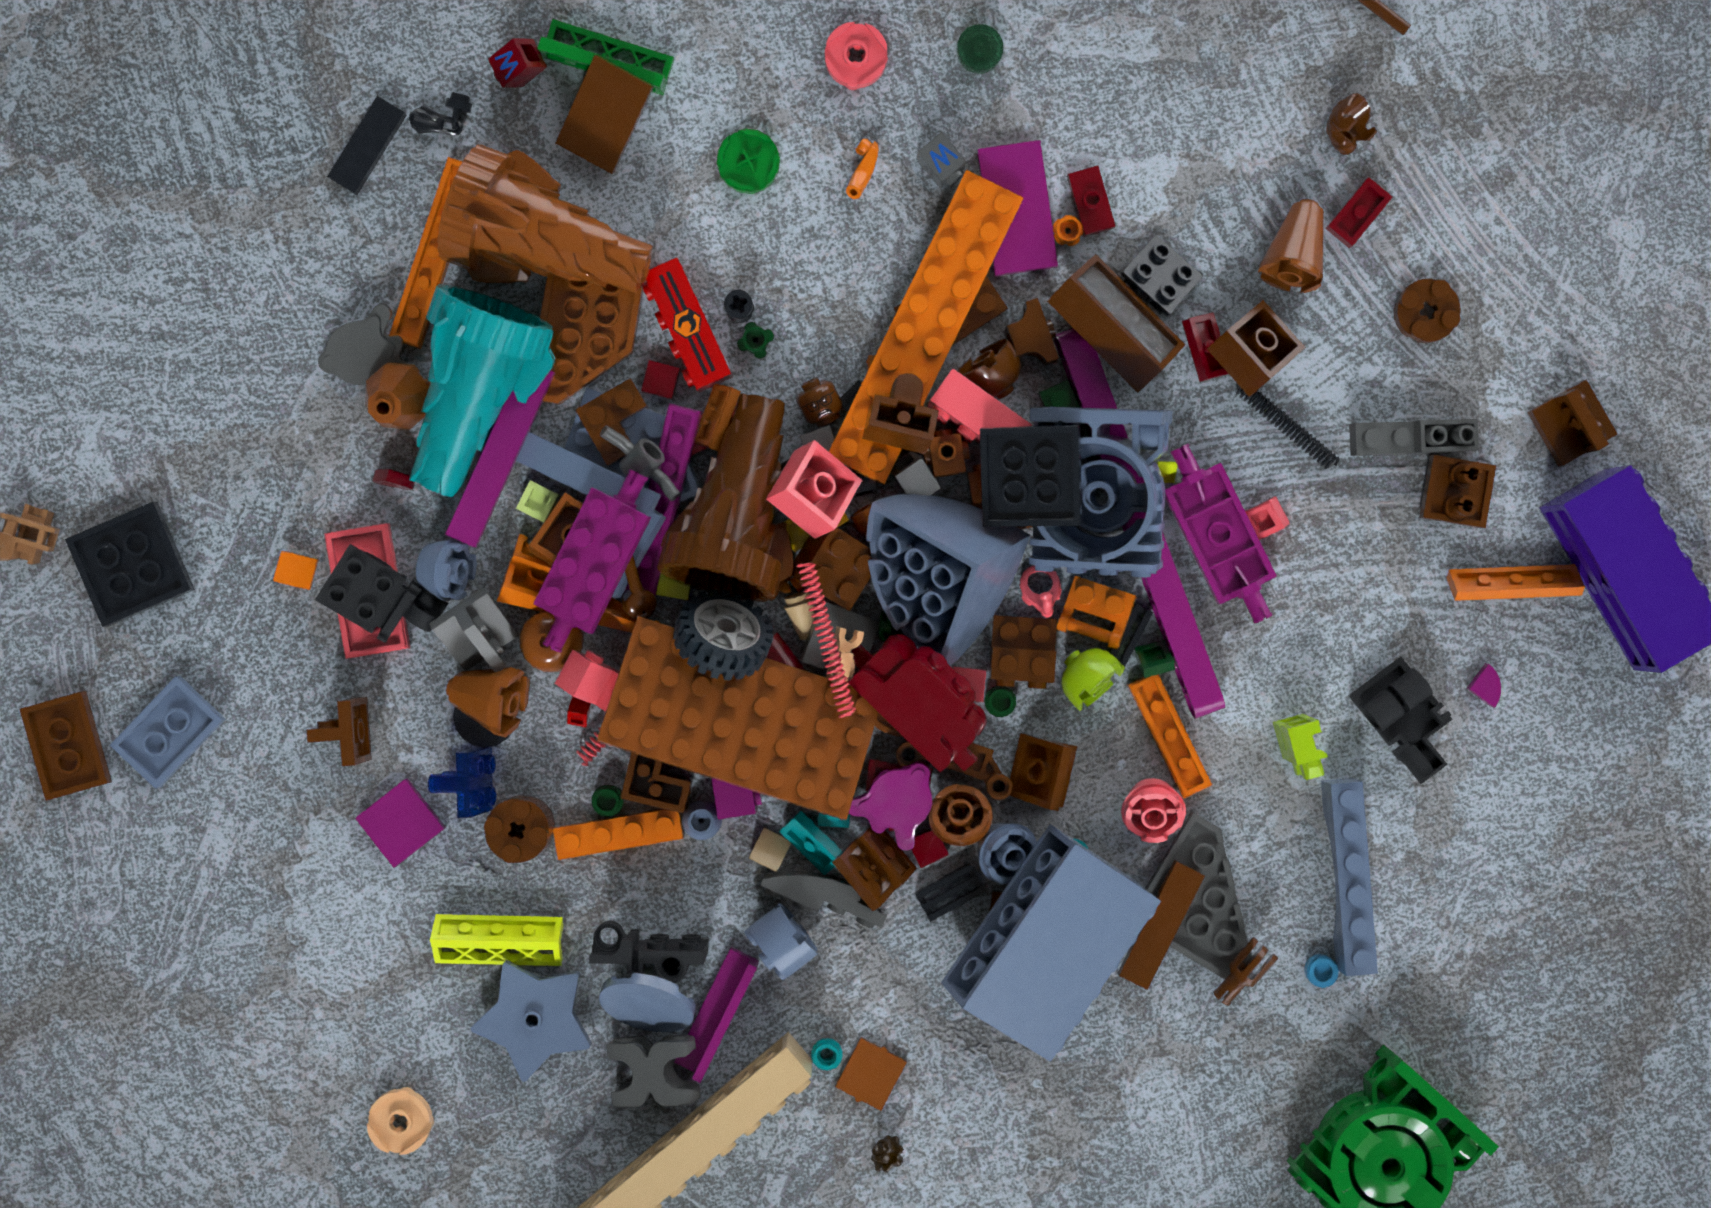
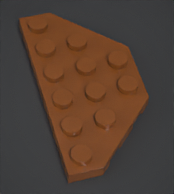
[540,214,643,405]

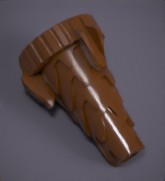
[657,393,793,602]

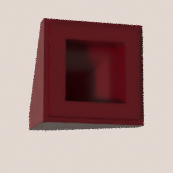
[911,828,949,868]

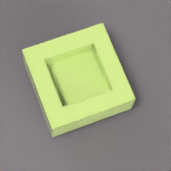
[516,480,560,523]

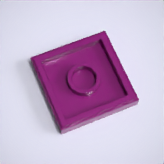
[355,778,446,868]

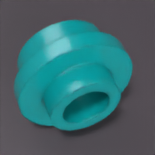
[811,1038,843,1071]

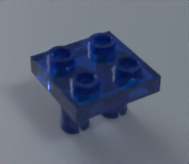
[428,747,497,818]

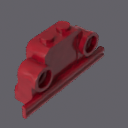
[848,634,987,773]

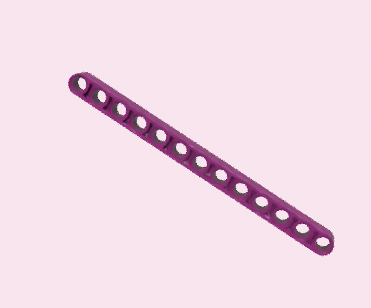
[1054,328,1225,719]

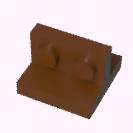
[1527,379,1618,467]
[306,697,372,766]
[1009,733,1077,811]

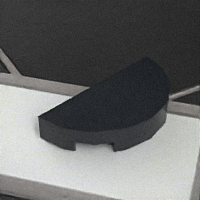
[453,707,513,748]

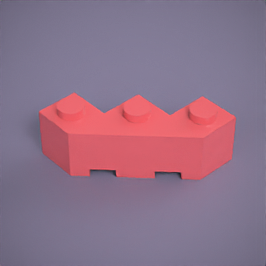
[554,650,619,712]

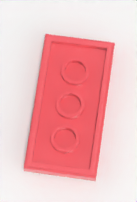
[324,523,410,659]

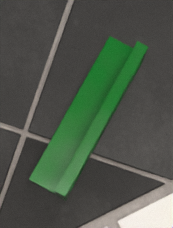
[537,19,675,96]

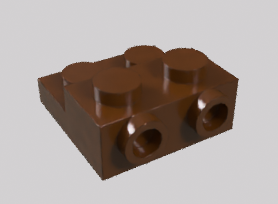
[989,615,1057,689]

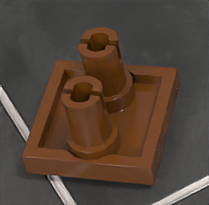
[1419,455,1497,529]

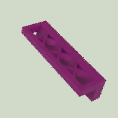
[674,947,759,1083]

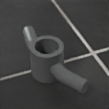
[600,425,681,501]

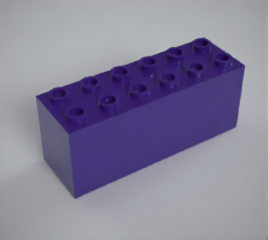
[1539,465,1711,673]

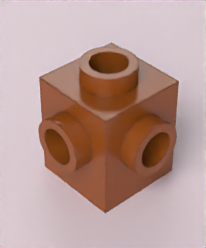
[923,429,970,478]

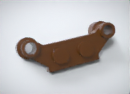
[896,741,1012,800]

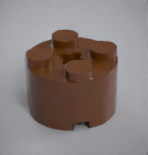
[484,795,555,863]

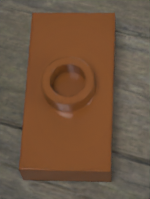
[694,383,741,451]

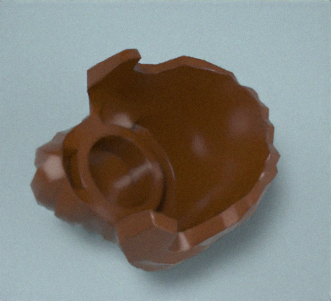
[1326,93,1377,155]

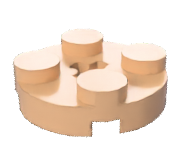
[367,1087,434,1155]

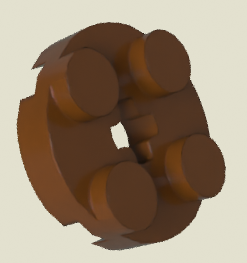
[1394,278,1461,344]

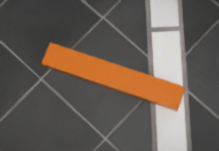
[389,157,463,349]

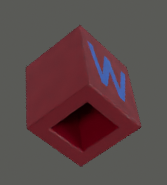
[488,38,547,88]

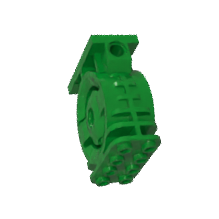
[1286,1044,1499,1208]

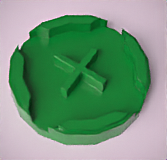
[717,128,780,194]

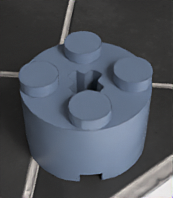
[744,902,818,980]

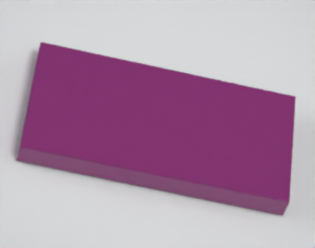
[977,140,1058,277]

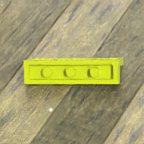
[430,914,563,966]

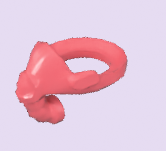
[1020,565,1062,618]

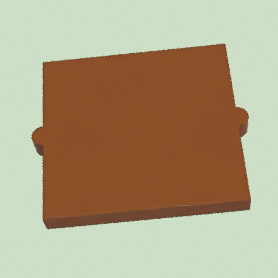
[835,1037,907,1111]

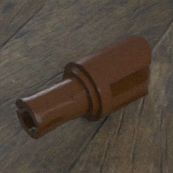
[1213,937,1279,1006]

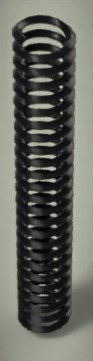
[1236,387,1340,469]

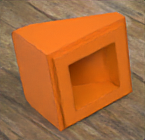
[273,551,318,590]

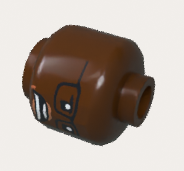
[796,377,843,427]

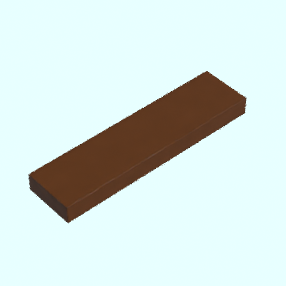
[1117,860,1205,990]

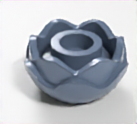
[682,801,722,840]

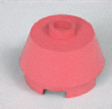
[1121,778,1186,843]

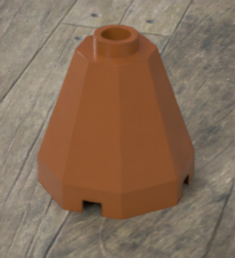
[365,362,430,430]
[446,667,530,738]

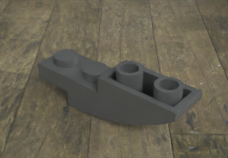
[1349,419,1479,456]
[760,871,887,928]

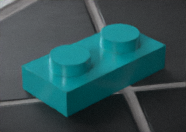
[779,810,842,875]

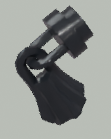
[409,92,472,136]

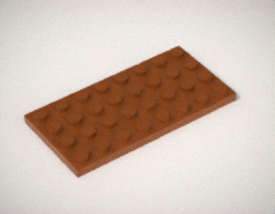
[596,616,879,820]

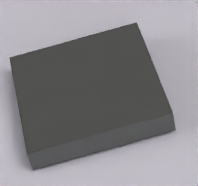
[799,602,879,679]

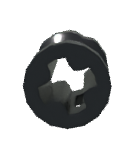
[724,290,754,323]

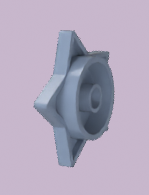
[470,960,592,1082]

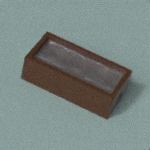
[1047,254,1185,393]

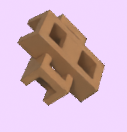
[0,504,60,565]

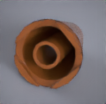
[1258,199,1324,293]

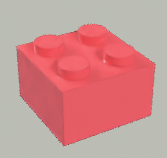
[766,440,862,539]

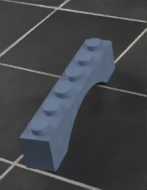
[1321,778,1378,976]

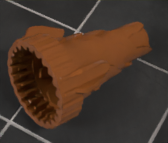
[437,144,653,293]

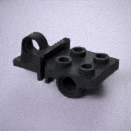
[315,544,449,643]
[1348,656,1453,784]
[589,921,709,983]

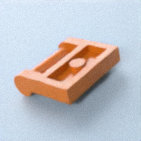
[1057,576,1136,650]

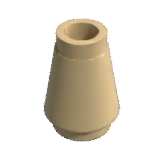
[784,592,815,640]

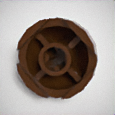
[957,339,1021,399]

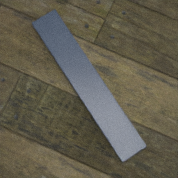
[484,417,661,517]

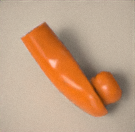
[846,138,879,199]

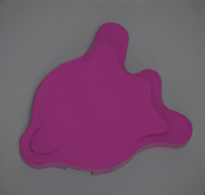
[849,761,932,851]

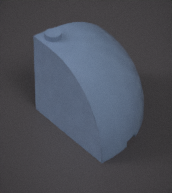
[867,494,1030,666]

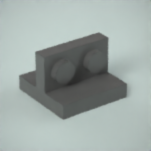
[429,587,519,672]

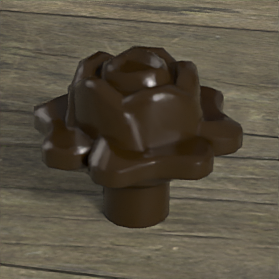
[871,1135,904,1173]

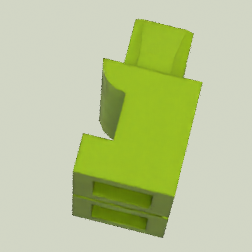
[1272,713,1328,780]

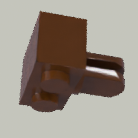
[862,373,939,454]

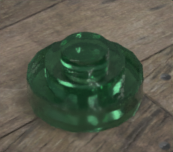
[957,24,1003,74]

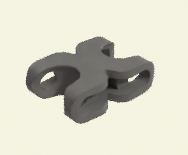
[606,1035,701,1107]

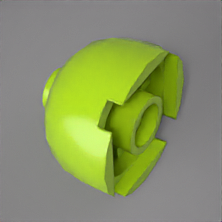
[1061,648,1125,711]

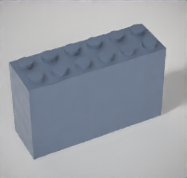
[941,824,1161,1062]

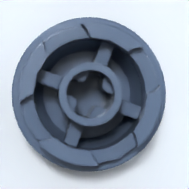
[416,538,477,601]
[977,823,1037,884]

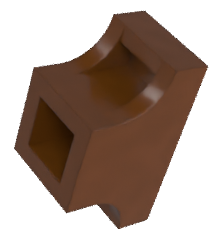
[1004,298,1059,366]

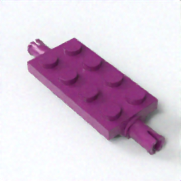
[1165,443,1277,624]
[533,469,652,653]

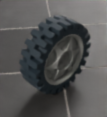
[673,589,773,680]

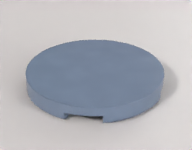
[599,973,696,1032]

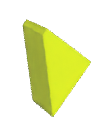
[1156,461,1178,483]

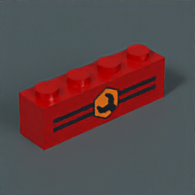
[642,257,733,393]

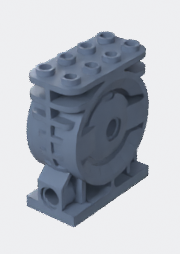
[1029,407,1173,577]

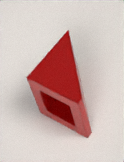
[567,696,591,728]

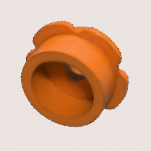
[1053,215,1084,246]

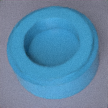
[1304,954,1339,988]

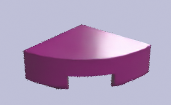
[1466,663,1501,708]

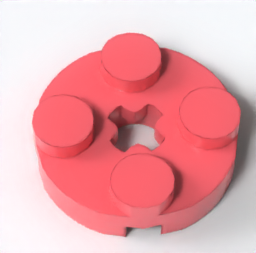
[825,22,888,90]

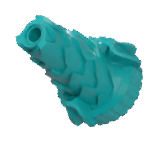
[409,284,555,497]

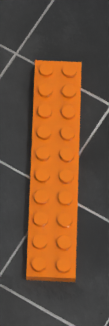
[829,170,1023,485]

